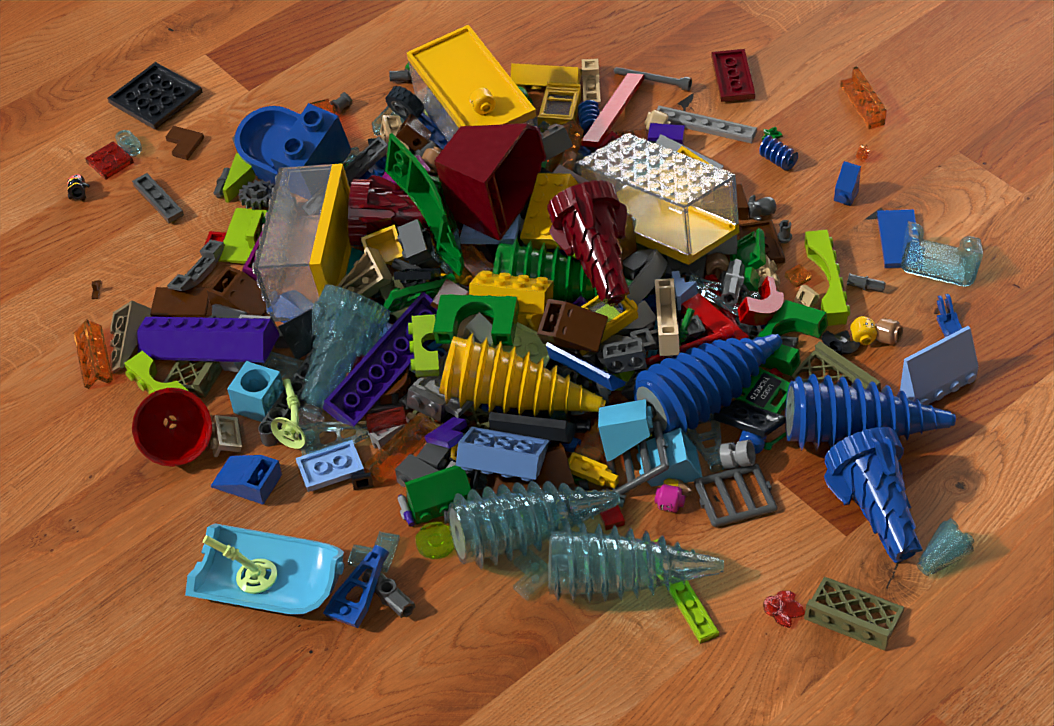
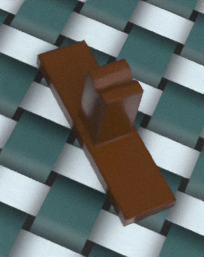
[92,280,101,299]

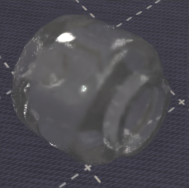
[299,403,326,431]

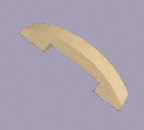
[582,59,601,104]

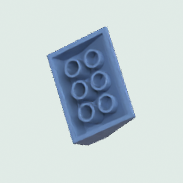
[456,427,550,481]

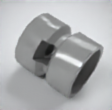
[720,440,756,469]

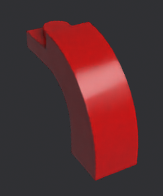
[737,276,784,326]

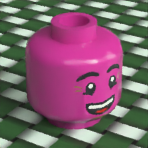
[654,484,686,513]

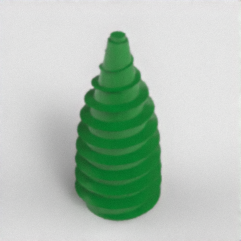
[493,237,648,304]

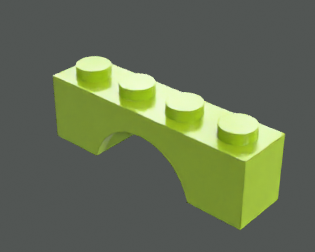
[124,351,189,395]

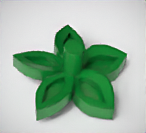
[762,127,783,140]

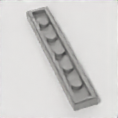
[656,106,757,144]

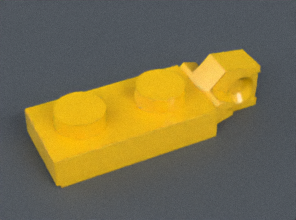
[568,452,619,489]

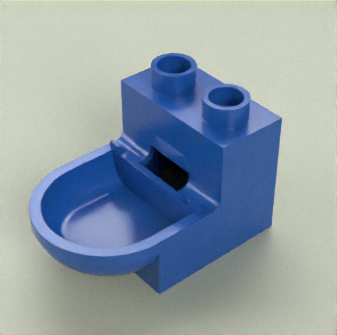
[235,103,352,201]

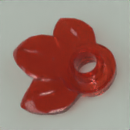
[763,591,805,628]

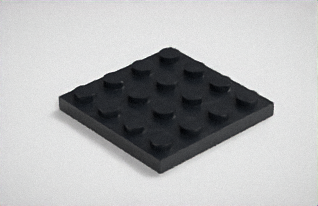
[107,62,203,130]

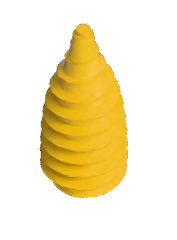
[439,333,606,417]

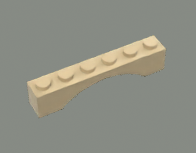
[655,278,680,357]

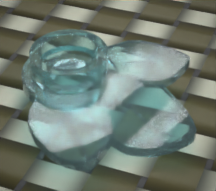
[431,245,454,274]

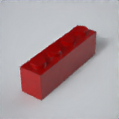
[681,293,749,344]

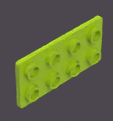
[218,208,267,264]

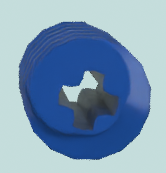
[577,100,599,136]
[759,135,798,171]

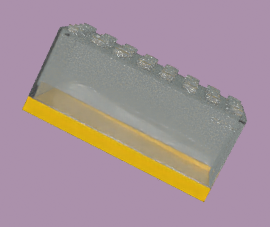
[406,25,538,142]
[576,133,739,265]
[252,164,352,322]

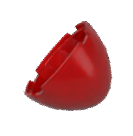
[132,387,212,467]

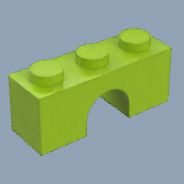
[408,314,439,377]

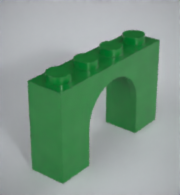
[433,294,519,346]
[758,300,828,376]

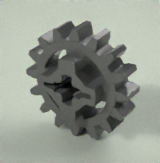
[238,179,277,210]

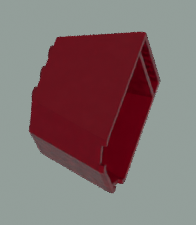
[434,123,546,241]

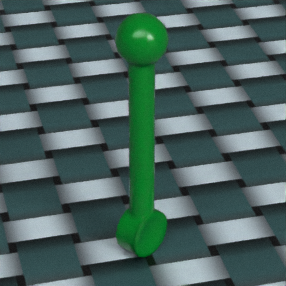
[764,432,786,450]

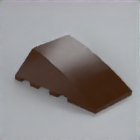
[487,441,580,513]

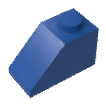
[834,161,861,206]

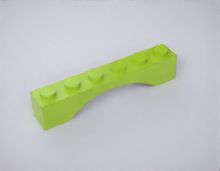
[804,230,850,326]

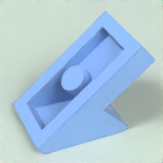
[671,271,697,310]

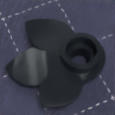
[822,330,860,356]

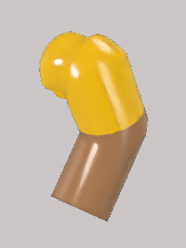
[661,478,692,498]

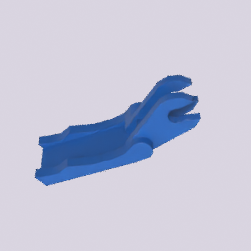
[937,294,963,337]

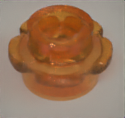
[855,145,870,162]

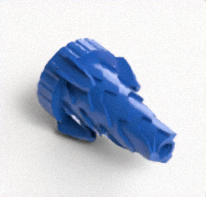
[824,427,923,563]

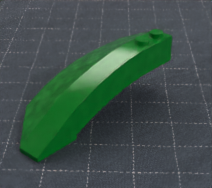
[385,133,464,276]

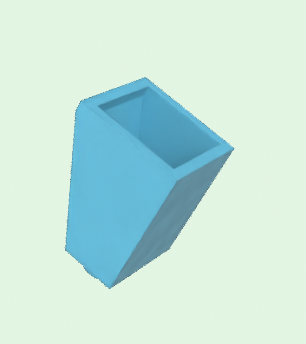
[598,399,653,462]
[637,428,702,487]

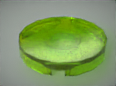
[415,522,455,559]

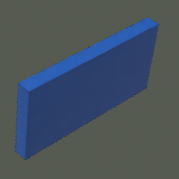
[877,209,923,268]

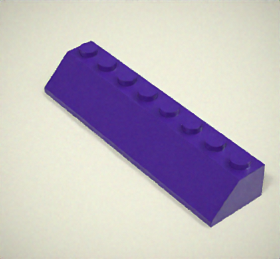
[323,292,437,427]
[137,317,280,363]

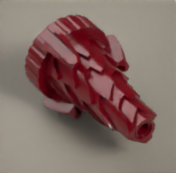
[348,175,461,247]
[547,180,630,306]

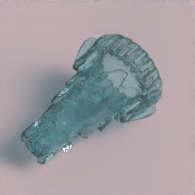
[299,284,390,409]

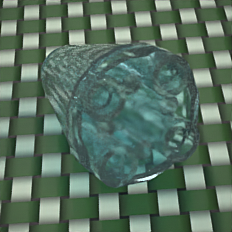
[916,518,975,576]

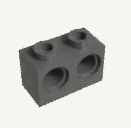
[603,338,647,374]

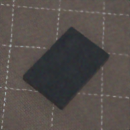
[713,400,786,437]

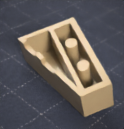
[332,247,392,310]

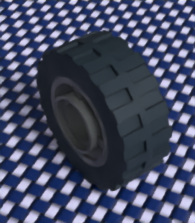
[385,86,425,119]

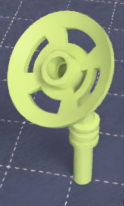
[271,379,306,449]
[203,535,277,594]

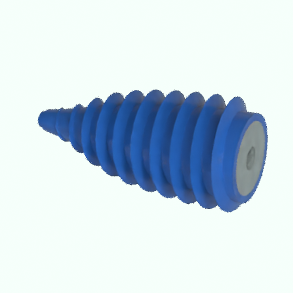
[634,334,782,434]
[785,373,956,451]

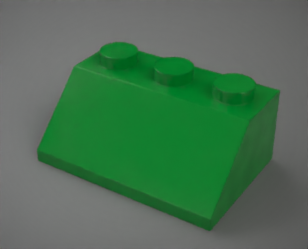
[405,465,474,524]

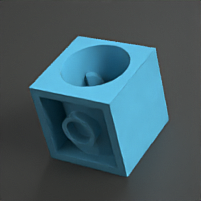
[227,361,284,422]

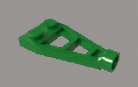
[382,273,457,315]

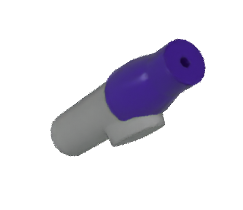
[397,494,415,527]

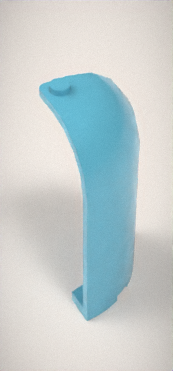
[185,523,344,614]

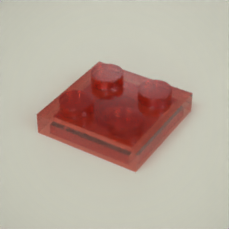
[85,141,134,180]

